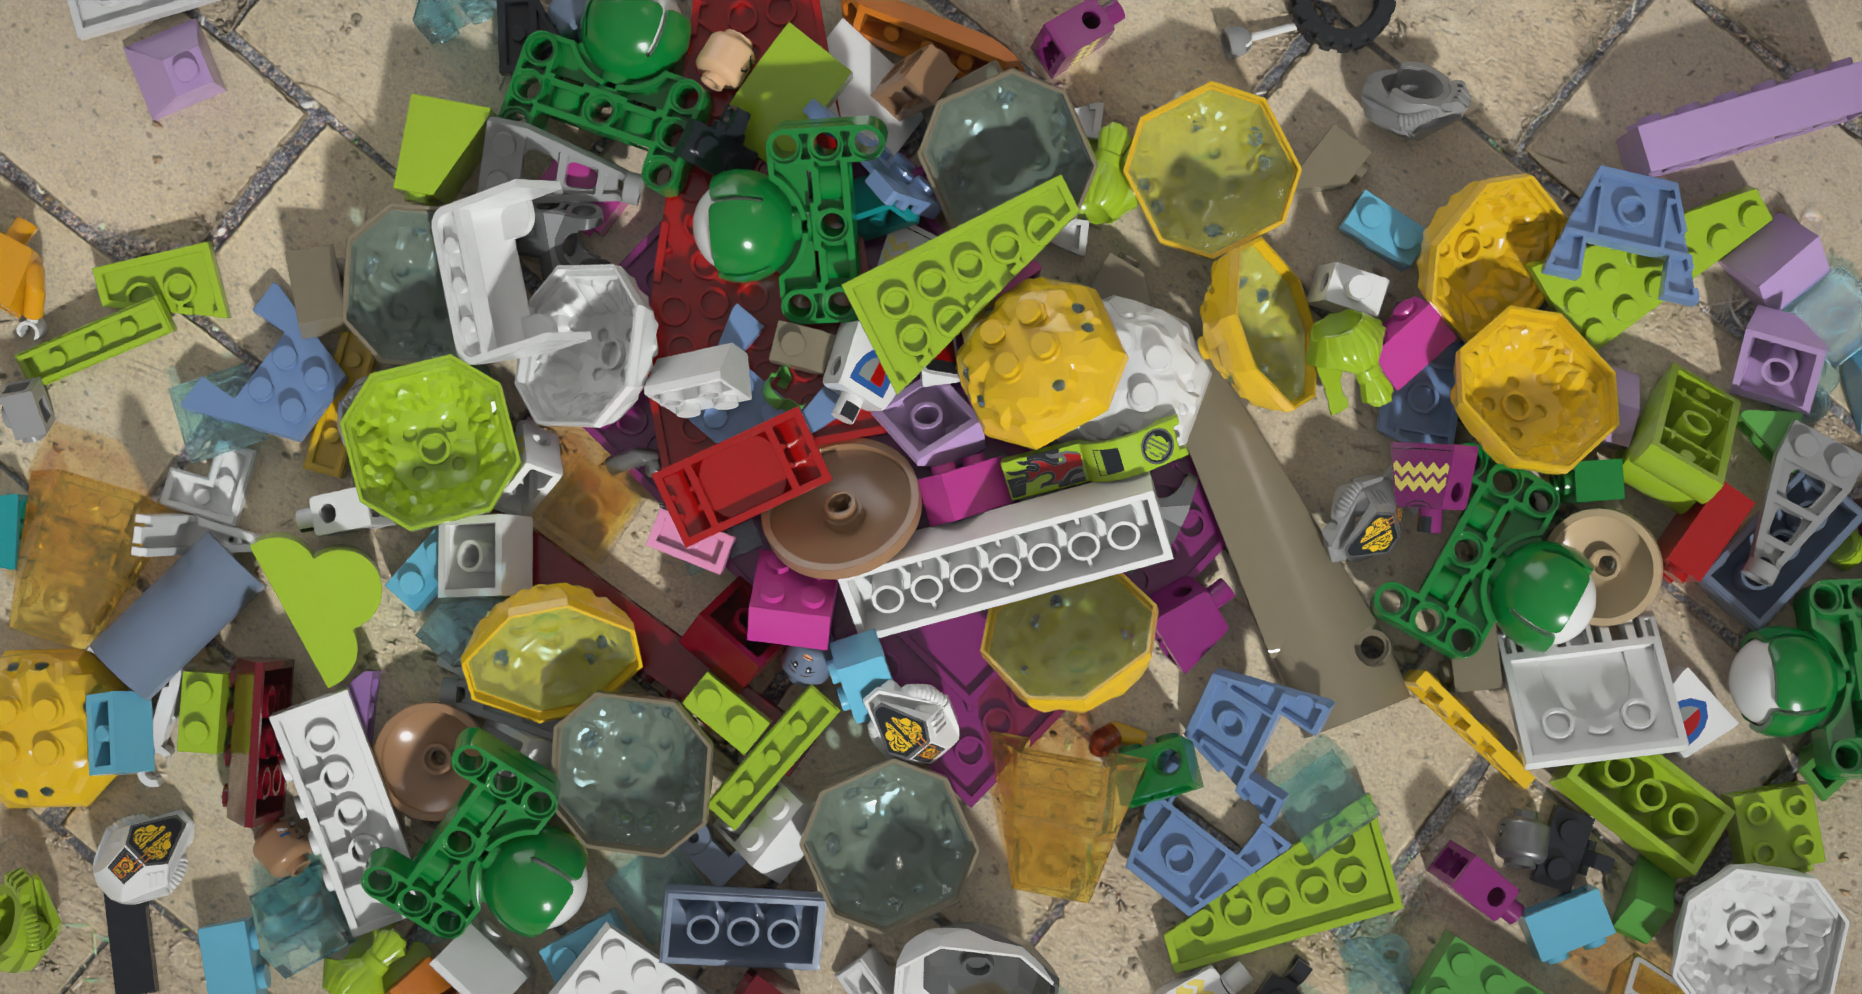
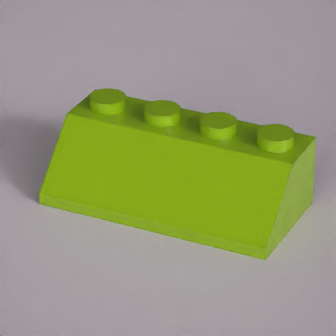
[1548,754,1736,879]

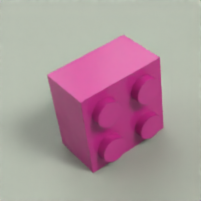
[747,549,838,650]

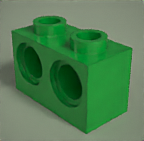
[1549,459,1625,504]
[1107,733,1204,809]

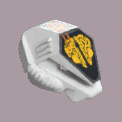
[862,680,959,764]
[93,809,195,905]

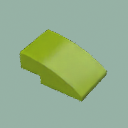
[730,22,853,164]

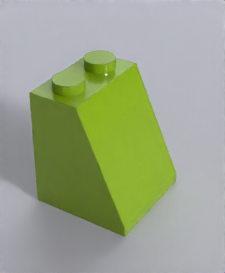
[393,93,498,206]

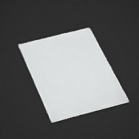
[820,18,924,155]

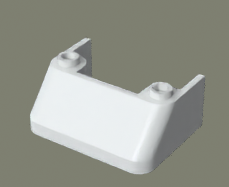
[432,179,592,365]

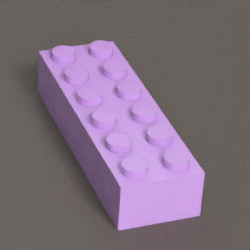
[1616,57,1862,177]

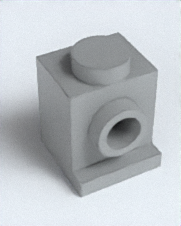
[0,376,56,443]

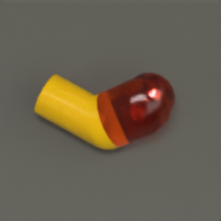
[1088,721,1147,758]

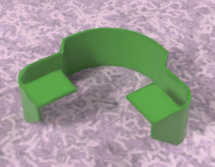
[762,366,806,411]

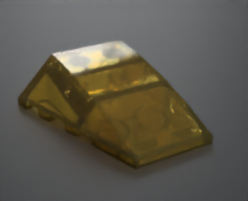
[8,469,177,651]
[990,731,1148,904]

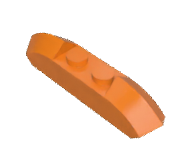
[840,0,1026,79]

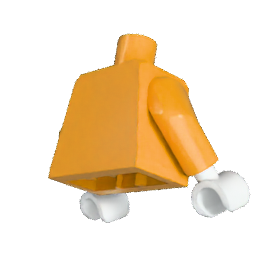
[0,216,48,342]

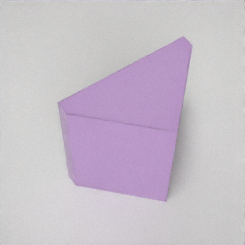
[1718,212,1831,311]

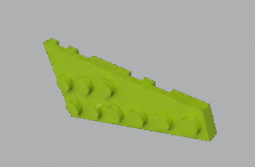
[841,175,1080,395]
[1524,186,1773,351]
[1162,792,1404,974]

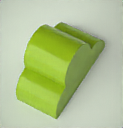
[1613,362,1741,515]
[249,532,382,688]

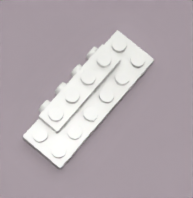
[269,687,424,938]

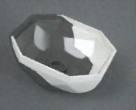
[894,922,1060,994]

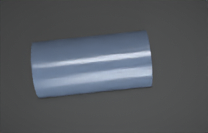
[1698,470,1862,630]
[89,531,266,701]
[659,883,827,971]

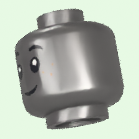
[1495,809,1550,870]

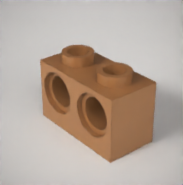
[870,43,959,122]

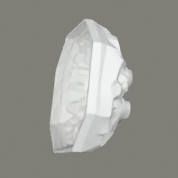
[514,264,659,428]
[1052,295,1212,446]
[1670,863,1850,994]

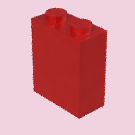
[1657,481,1755,584]

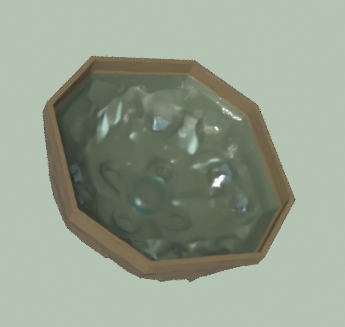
[917,68,1098,229]
[342,203,461,366]
[549,690,714,858]
[799,757,980,936]

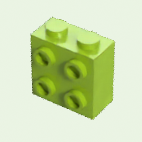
[1721,780,1826,873]

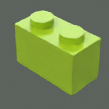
[177,670,235,754]
[681,671,773,755]

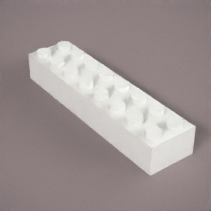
[838,471,1174,638]

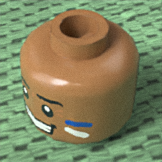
[253,819,313,878]

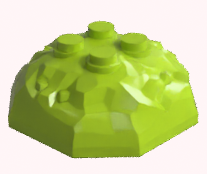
[340,354,521,532]

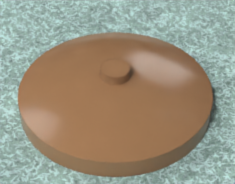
[761,438,922,579]

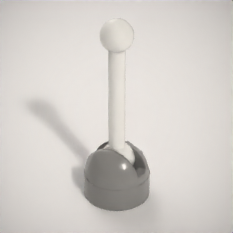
[1220,23,1297,60]

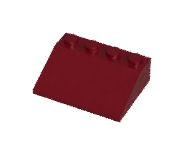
[222,656,295,828]

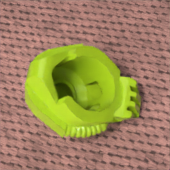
[0,867,62,974]

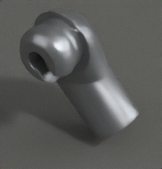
[605,447,662,477]

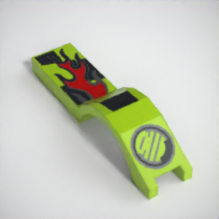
[1001,414,1189,500]

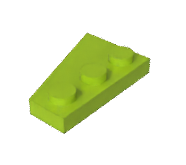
[92,241,232,318]

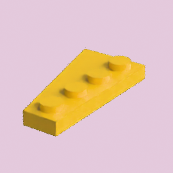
[1403,669,1536,789]

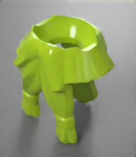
[1077,121,1138,225]
[1306,308,1394,415]
[322,922,433,994]

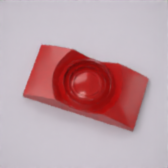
[651,406,833,548]

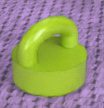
[1828,530,1862,571]

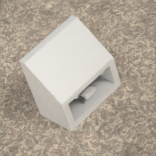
[644,343,752,418]
[713,779,813,884]

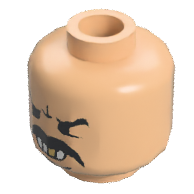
[696,29,756,91]

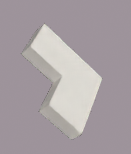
[159,440,260,527]

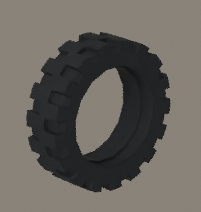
[1288,0,1396,53]

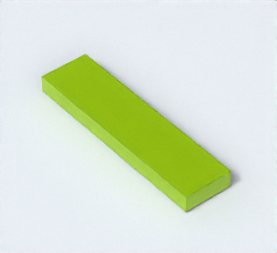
[14,293,177,386]
[709,684,842,831]

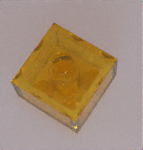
[532,452,647,564]

